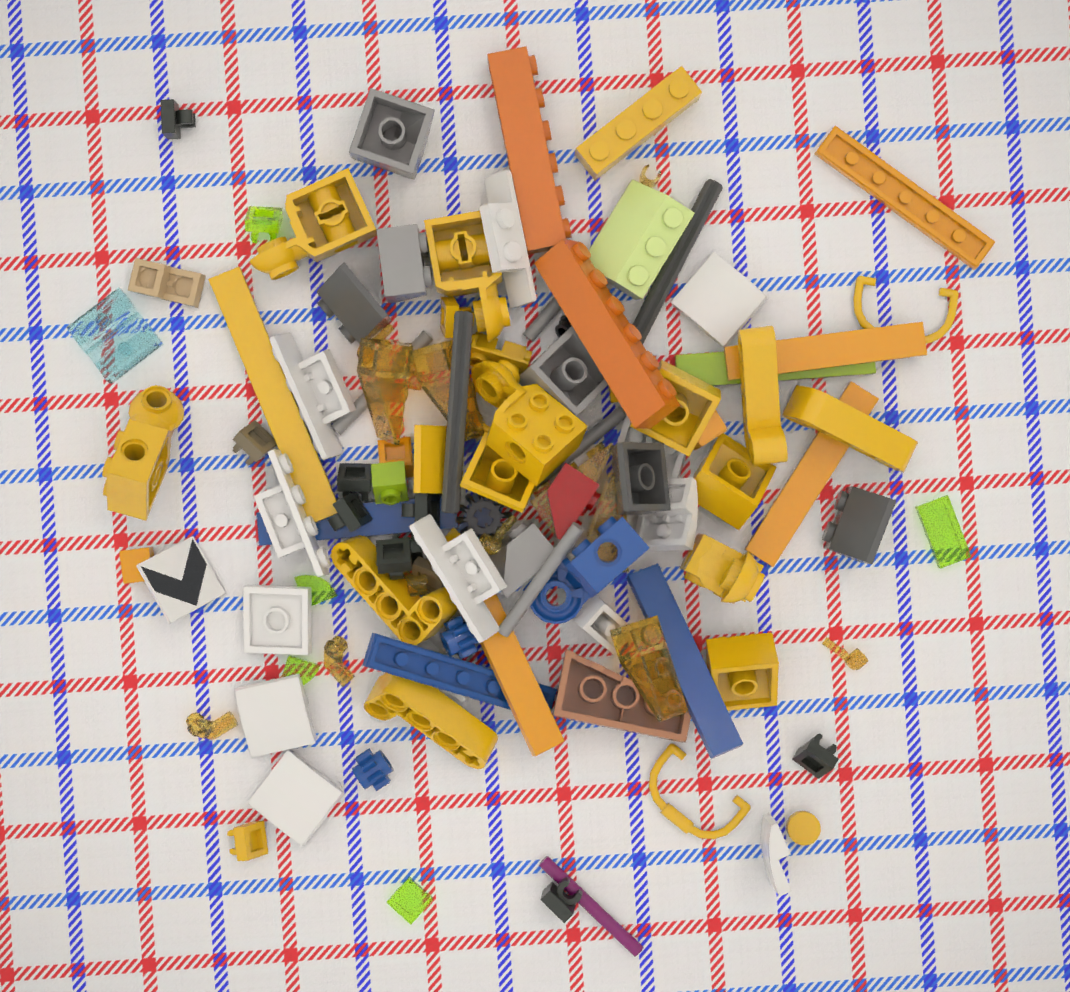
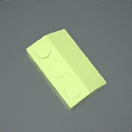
[589,179,695,300]

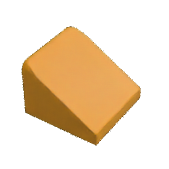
[693,410,727,450]
[377,437,414,478]
[119,547,154,584]

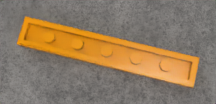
[814,126,995,270]
[724,322,927,381]
[744,381,879,567]
[480,594,564,756]

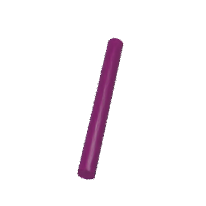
[539,856,644,957]

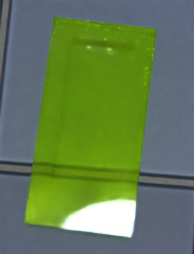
[915,495,971,569]

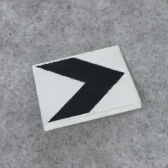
[136,536,226,624]

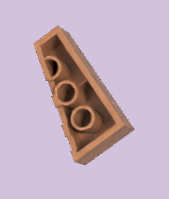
[552,649,691,743]

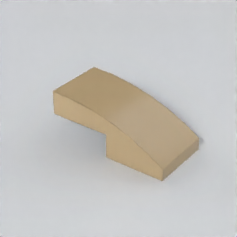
[128,258,206,308]

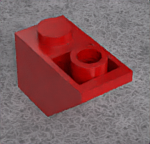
[546,463,601,540]

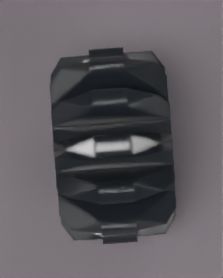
[455,493,512,546]

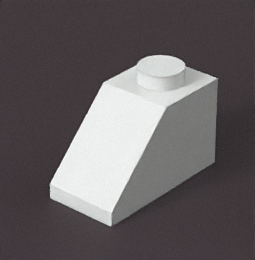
[573,595,637,657]

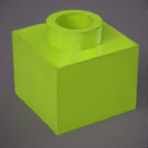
[371,461,409,505]

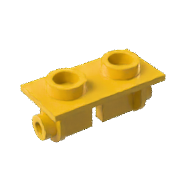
[470,331,532,376]

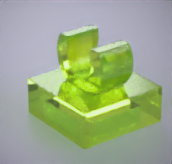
[245,206,283,243]

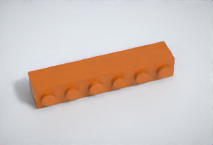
[487,46,572,255]
[534,239,681,429]

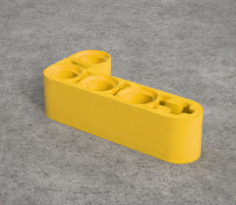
[738,326,788,466]
[782,385,918,473]
[331,535,458,646]
[364,673,498,769]

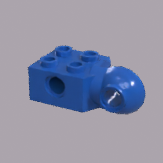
[530,516,650,624]

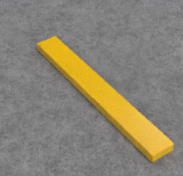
[208,266,338,523]

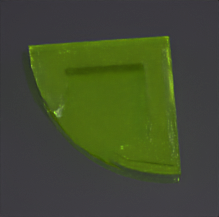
[294,575,338,606]
[282,655,321,685]

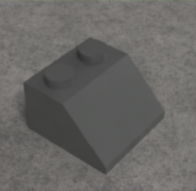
[317,262,392,346]
[612,442,671,515]
[822,486,896,564]

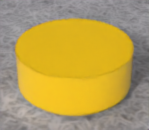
[786,811,821,845]

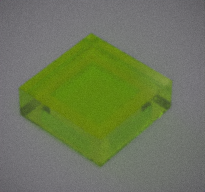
[386,876,434,925]

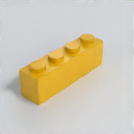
[575,66,702,181]

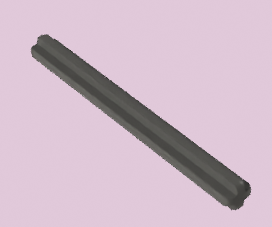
[633,179,723,344]
[441,311,473,514]

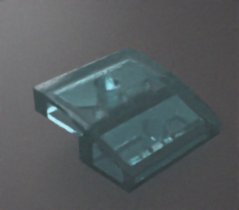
[66,287,163,384]

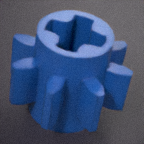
[439,616,479,659]
[352,748,394,791]

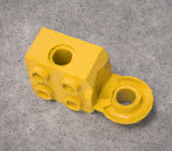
[249,168,377,280]
[424,211,511,343]
[471,360,588,487]
[102,385,184,521]
[680,533,765,604]

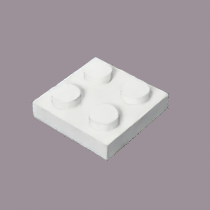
[243,585,312,655]

